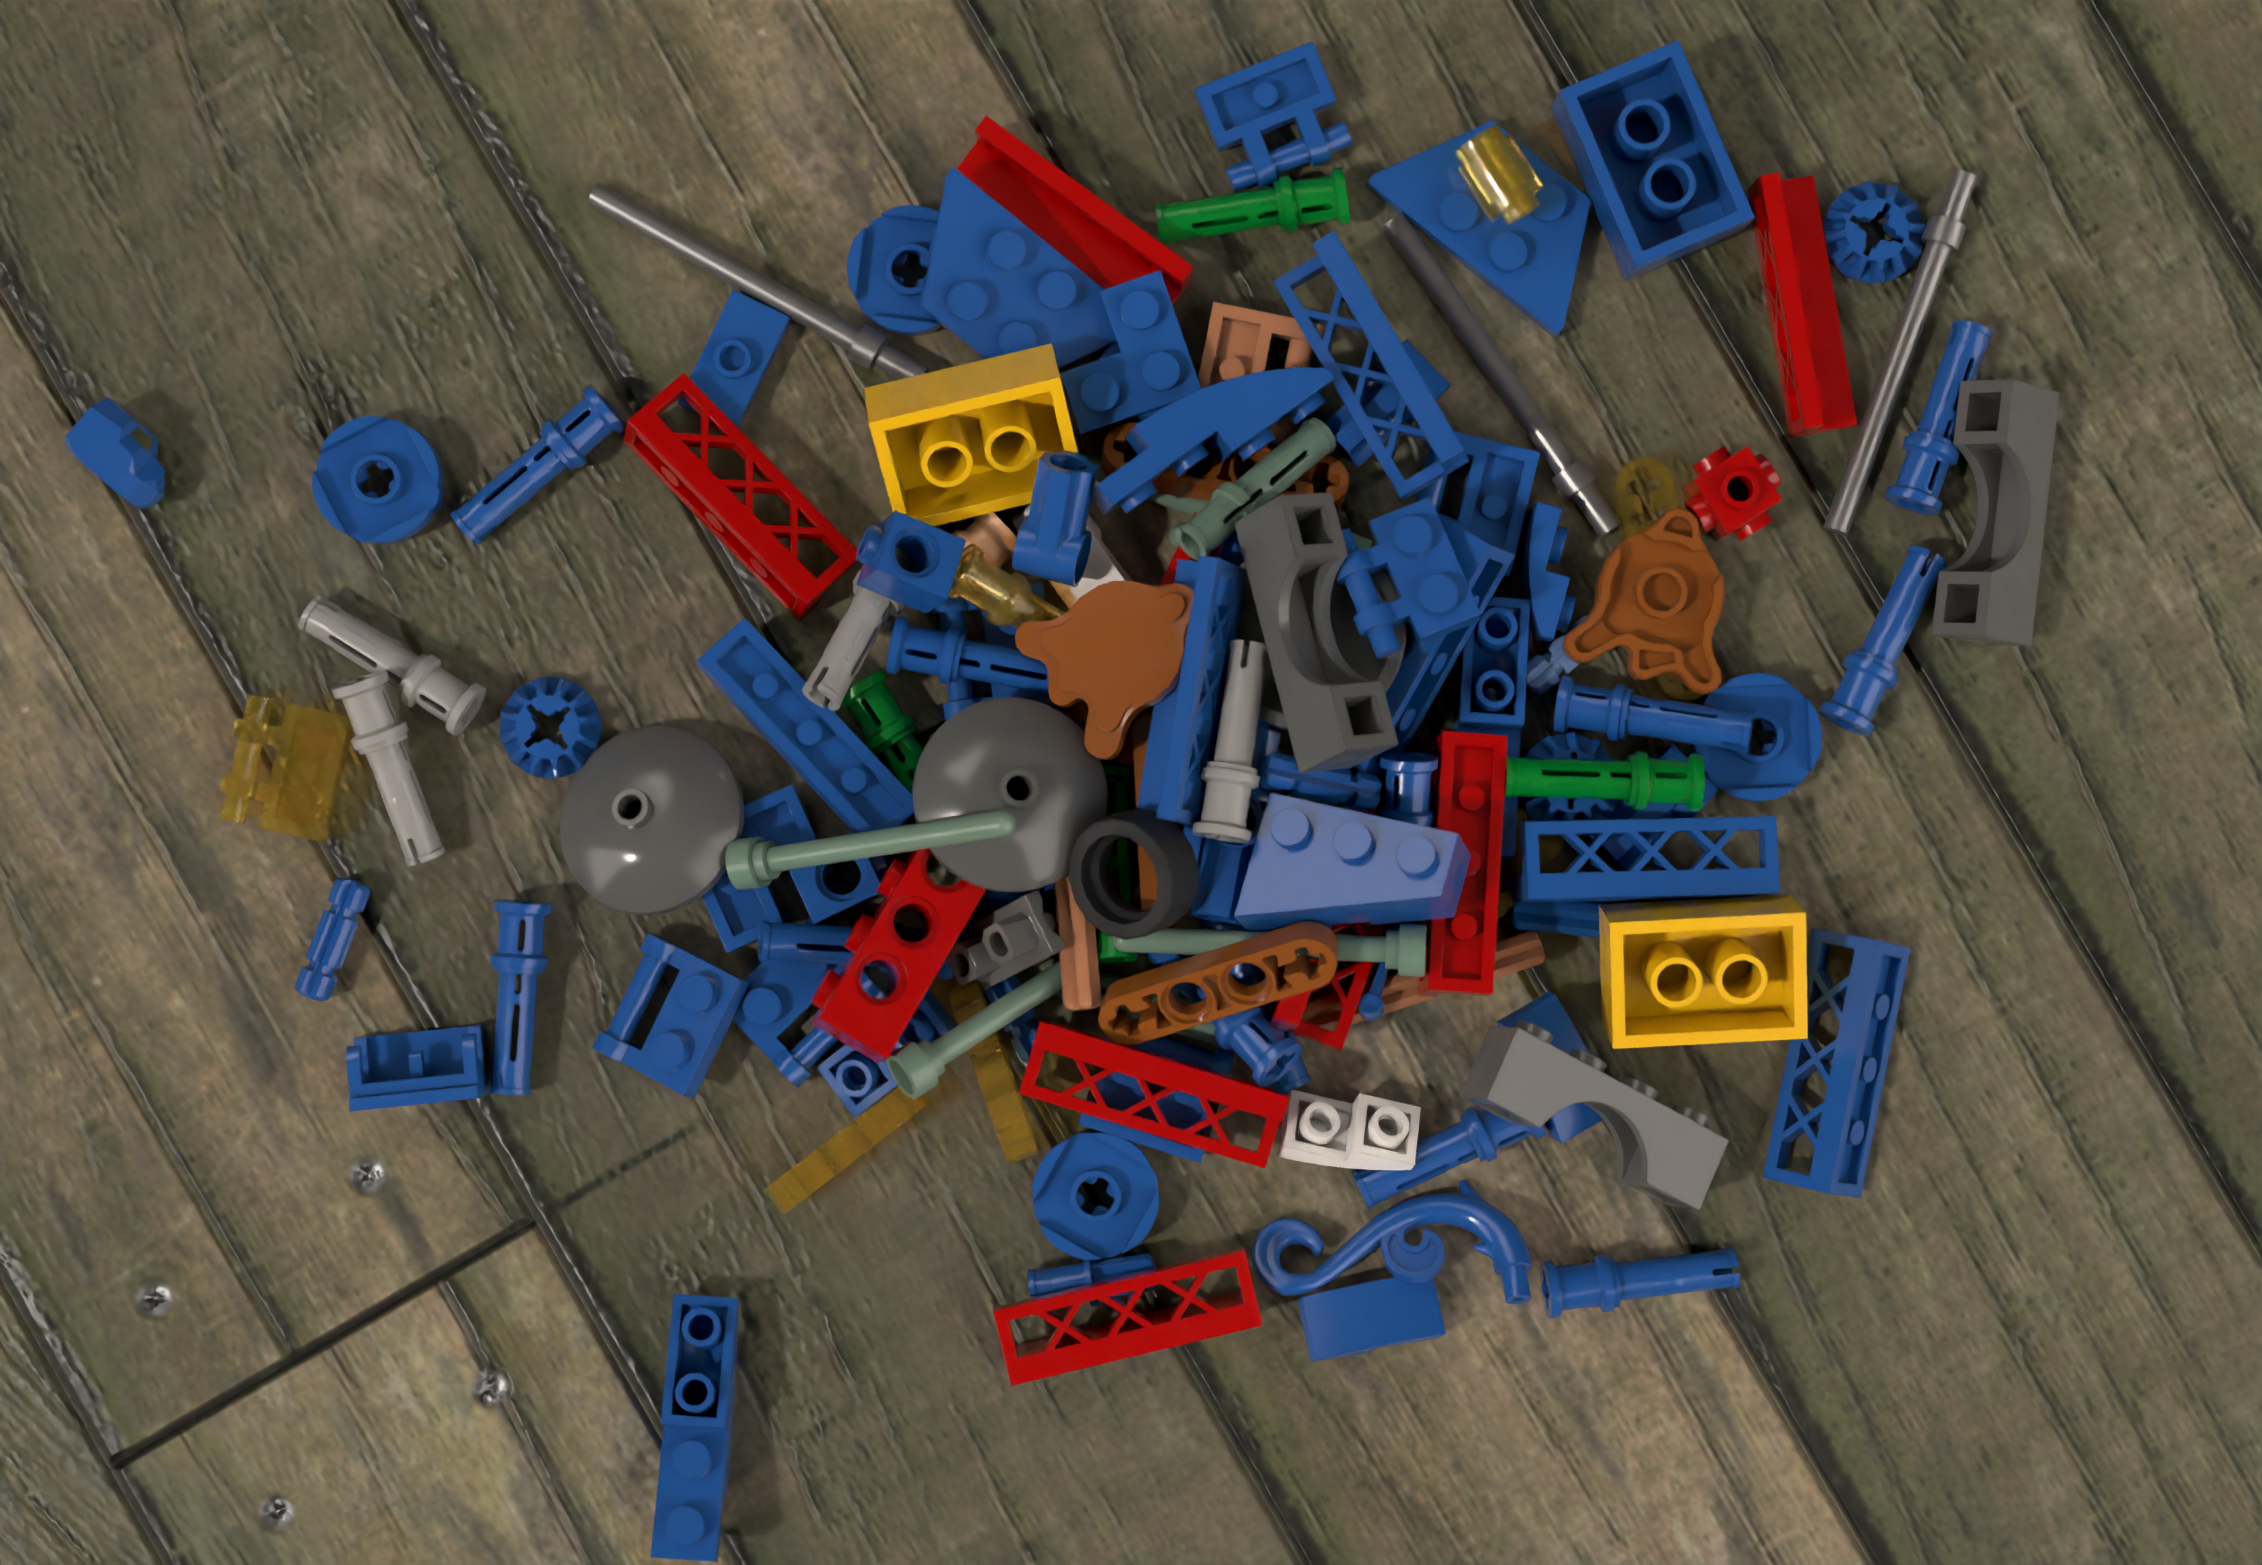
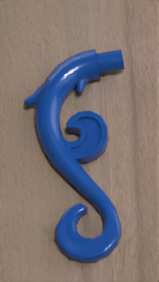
[1252,1180,1533,1304]

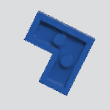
[1060,270,1201,436]
[702,784,818,953]

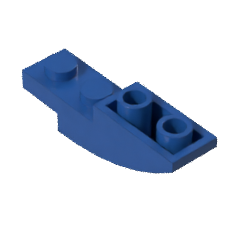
[1092,368,1335,516]
[1453,597,1530,860]
[651,1294,739,1562]

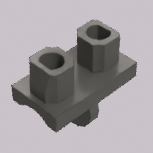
[946,890,1066,991]

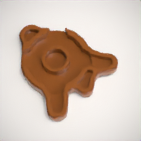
[1562,507,1725,695]
[1015,581,1194,760]

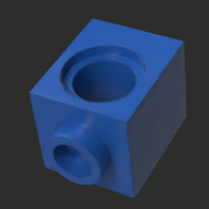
[856,511,966,614]
[788,855,890,924]

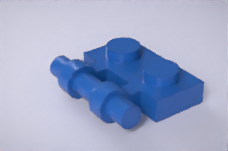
[1194,41,1352,192]
[1335,497,1481,658]

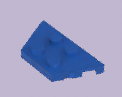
[1366,120,1591,338]
[918,167,1117,369]

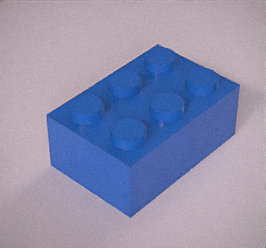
[1550,40,1755,281]

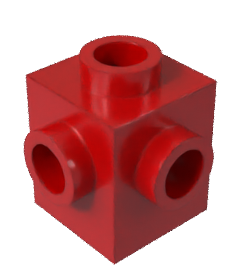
[1681,446,1782,542]

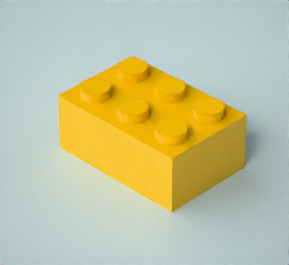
[864,343,1078,526]
[1599,894,1808,1049]

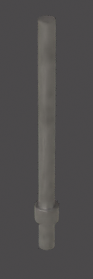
[1823,169,1978,536]
[587,182,930,380]
[1382,213,1621,538]

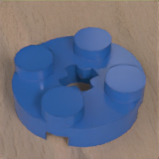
[847,205,944,336]
[312,416,445,545]
[1691,673,1822,801]
[1032,1131,1159,1260]

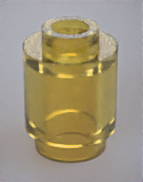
[1454,125,1545,226]

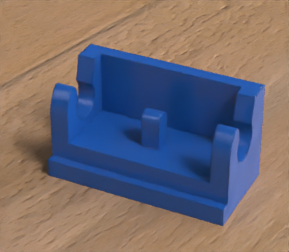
[346,1025,490,1111]

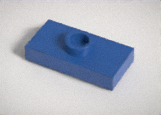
[677,290,792,429]

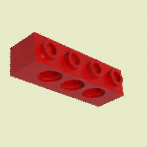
[810,822,985,1063]

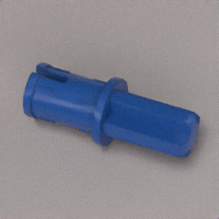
[1028,1253,1157,1307]

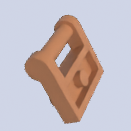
[1198,302,1325,446]

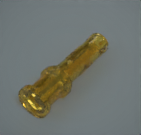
[948,544,1065,628]

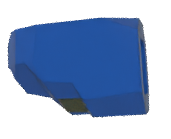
[65,397,165,509]

